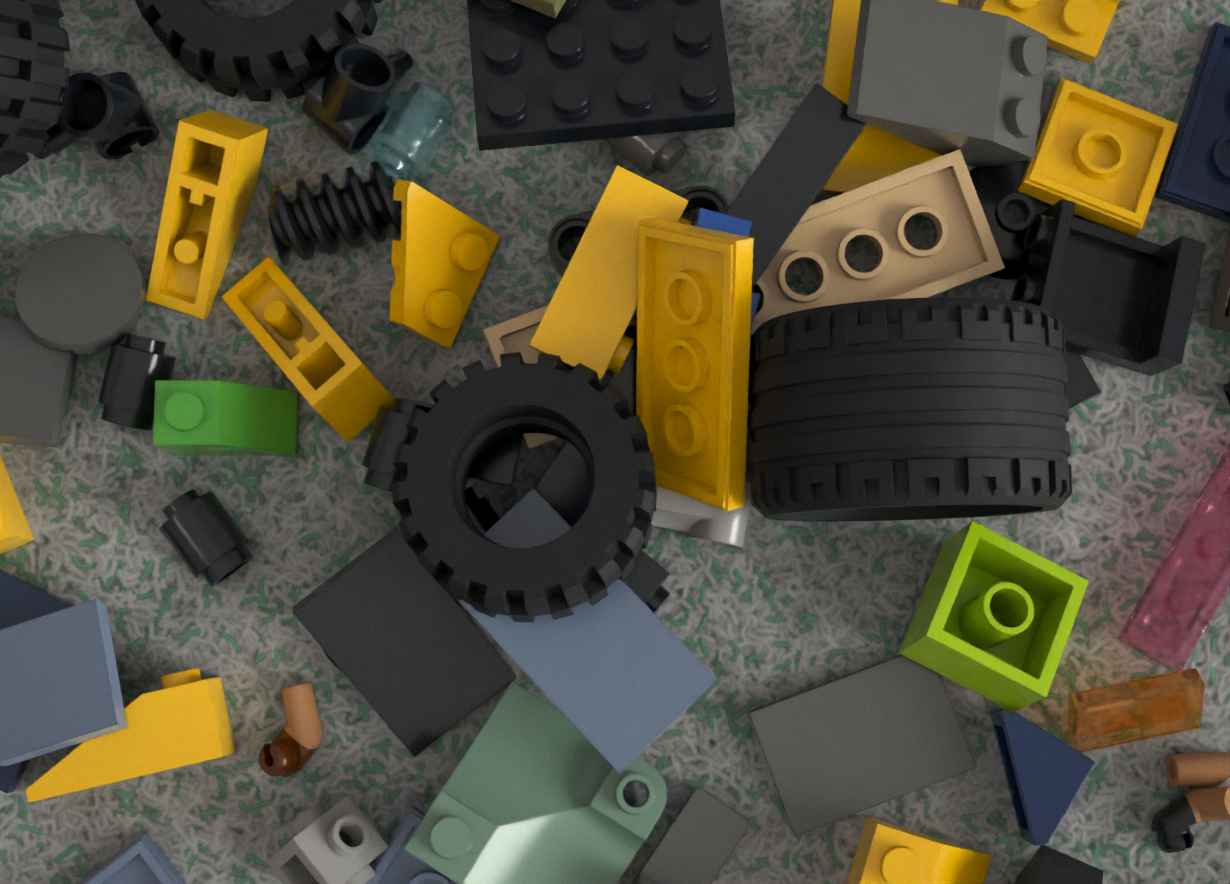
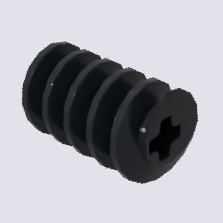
[267,161,402,266]

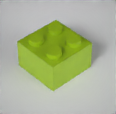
[899,521,1089,712]

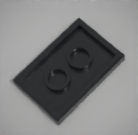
[292,527,517,757]

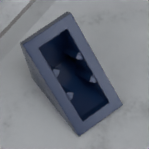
[990,709,1096,846]

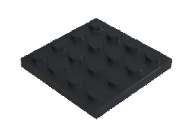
[467,0,735,151]

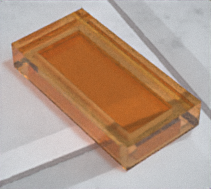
[1068,668,1205,753]

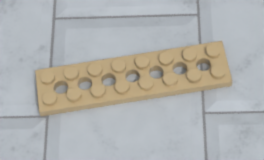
[484,149,1005,449]

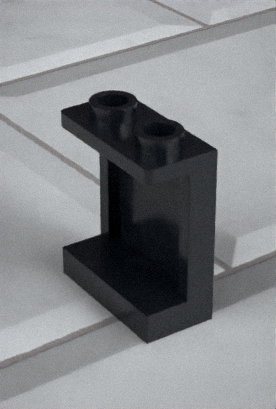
[1011,199,1206,376]

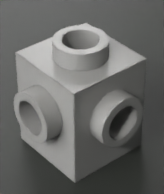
[267,796,389,884]

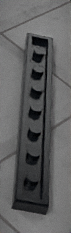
[533,83,867,527]

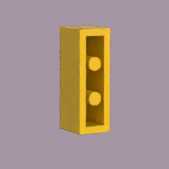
[529,165,692,380]

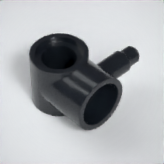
[302,43,413,155]
[33,72,159,159]

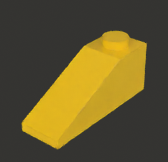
[146,109,268,320]
[221,256,395,442]
[26,668,236,803]

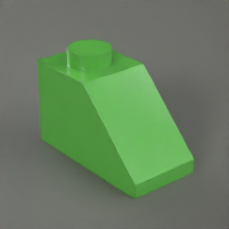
[153,380,299,456]

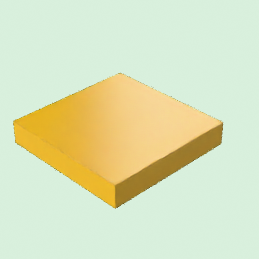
[1017,78,1178,237]

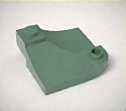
[404,681,667,884]

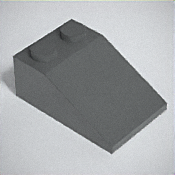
[847,0,1048,167]

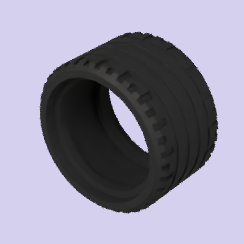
[748,297,1073,522]

